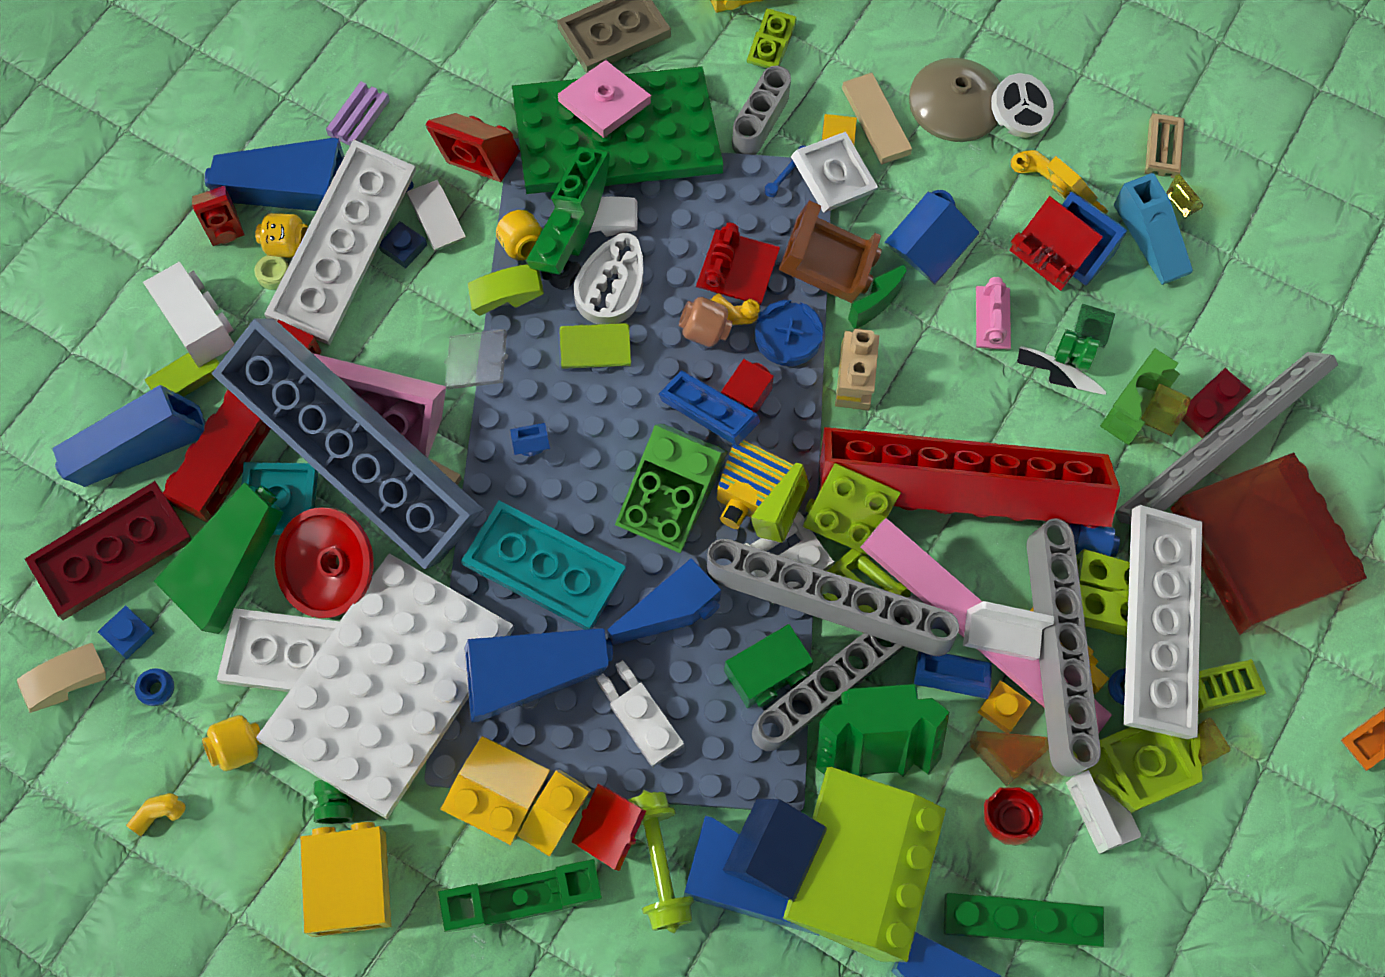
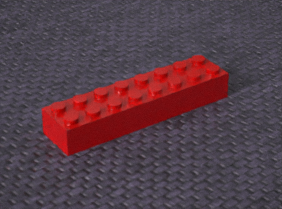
[819,427,1120,528]

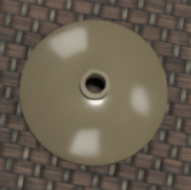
[909,58,1000,142]

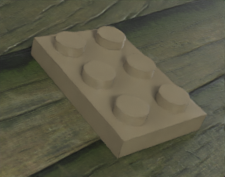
[557,0,671,73]

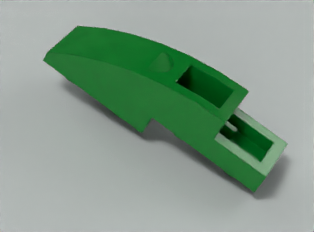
[526,146,610,275]

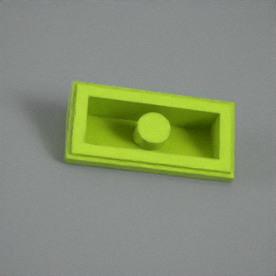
[559,323,631,369]
[144,353,219,397]

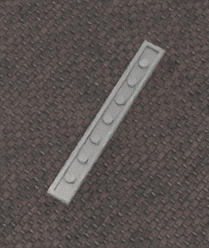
[1115,352,1338,525]

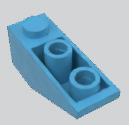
[1114,173,1193,285]

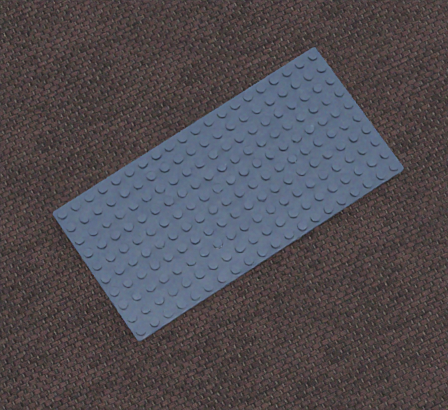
[424,138,831,811]

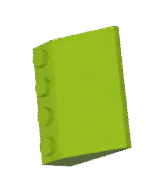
[783,767,946,962]

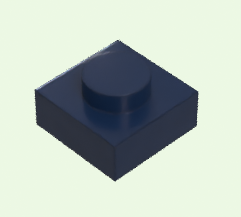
[379,221,427,268]

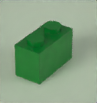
[724,624,814,709]

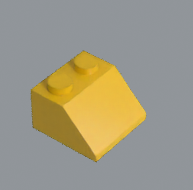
[440,736,550,845]

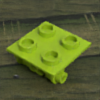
[802,463,901,555]

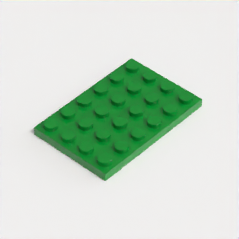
[512,66,724,194]

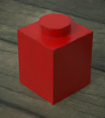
[721,359,774,413]

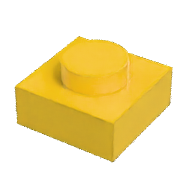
[977,680,1031,734]

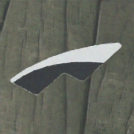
[1017,346,1106,395]

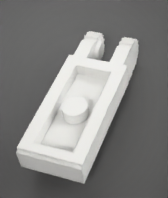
[596,660,684,768]

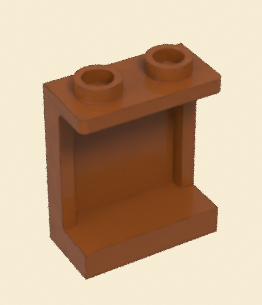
[779,200,882,303]

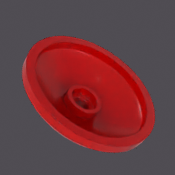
[275,507,374,618]

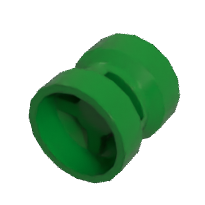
[1054,329,1100,373]
[313,780,353,824]

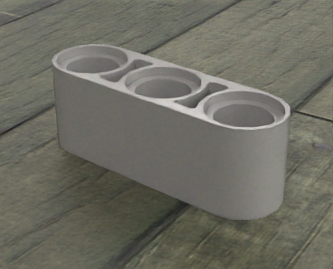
[732,66,791,155]

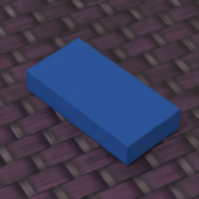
[914,651,992,699]

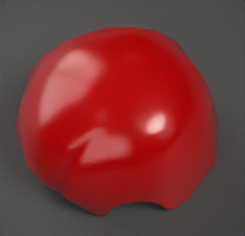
[984,787,1043,846]

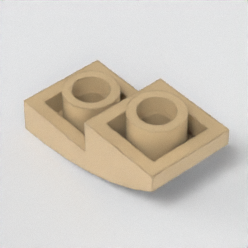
[17,643,106,713]

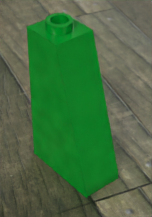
[154,482,284,634]

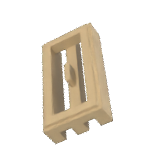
[1145,113,1185,178]

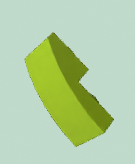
[747,8,796,68]
[468,264,544,316]

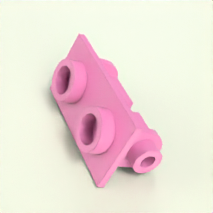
[976,277,1011,350]

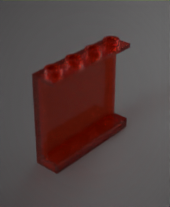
[1171,452,1367,635]

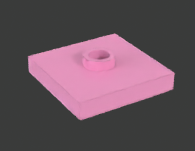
[558,60,651,138]

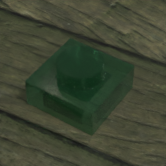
[1073,303,1115,348]

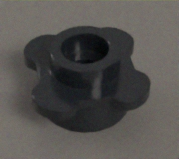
[540,260,581,290]

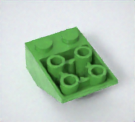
[615,424,728,553]

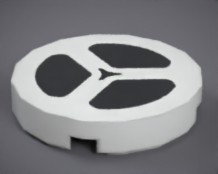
[991,73,1054,138]

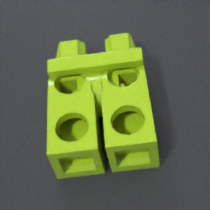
[1076,549,1130,638]

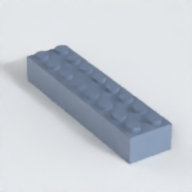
[212,318,484,569]

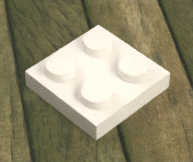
[791,132,878,213]

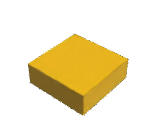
[822,114,857,145]

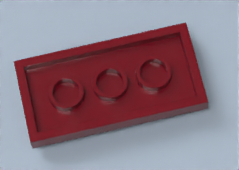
[25,481,192,621]

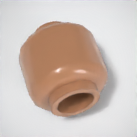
[678,297,732,347]

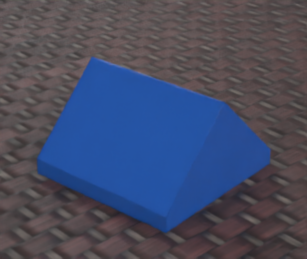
[884,191,979,284]
[1062,191,1127,286]

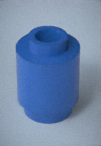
[1068,523,1120,558]

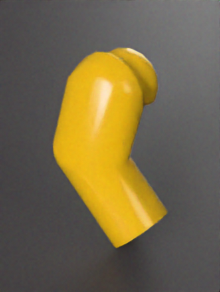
[1011,150,1050,179]
[711,293,760,325]
[126,793,186,836]

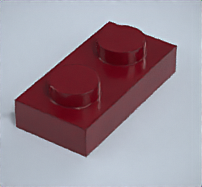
[1176,368,1252,438]

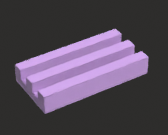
[326,81,390,146]

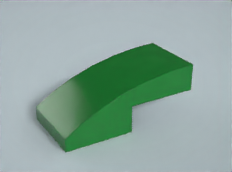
[848,265,907,329]

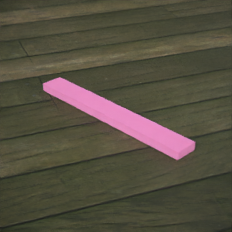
[860,518,1112,734]

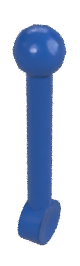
[765,145,806,197]

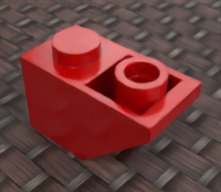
[192,186,245,246]

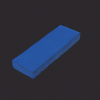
[659,370,760,446]

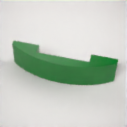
[438,859,602,932]

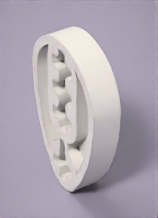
[574,233,643,325]

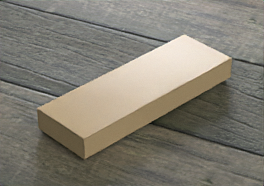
[842,73,912,165]

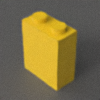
[300,822,392,937]

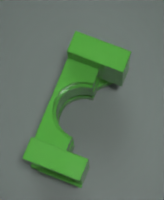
[1100,348,1180,445]

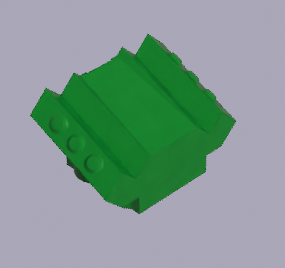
[816,684,950,777]

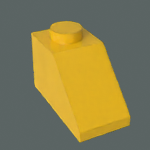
[517,769,591,857]

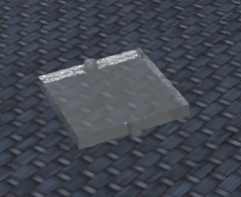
[444,329,508,390]

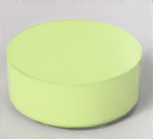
[254,255,289,290]

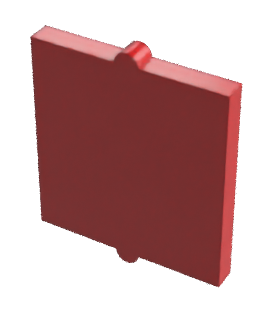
[572,784,646,871]

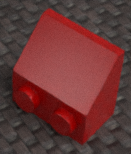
[425,113,520,182]

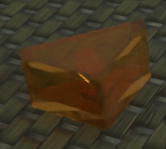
[970,731,1049,787]

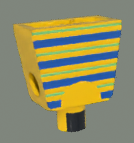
[717,440,793,529]

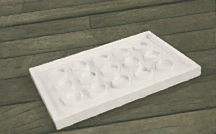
[256,553,514,819]

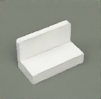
[963,601,1054,661]
[1066,770,1141,854]

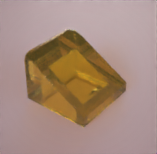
[1166,174,1204,218]
[1141,384,1191,437]
[1198,717,1231,767]

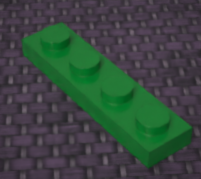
[944,893,1104,948]

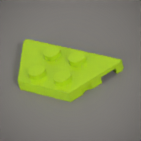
[1073,707,1203,813]

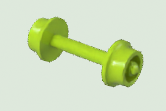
[629,790,695,934]

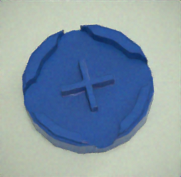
[755,300,823,366]

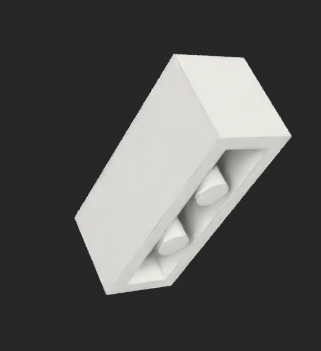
[143,261,234,367]

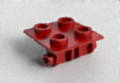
[1009,196,1103,291]
[696,223,780,305]

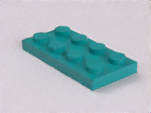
[461,500,626,630]

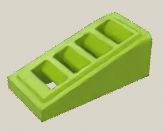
[751,463,810,543]
[1198,659,1267,714]

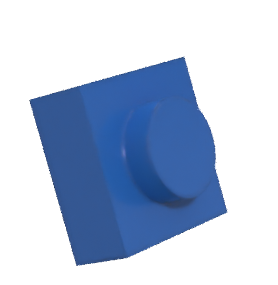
[510,423,550,456]
[98,605,154,659]

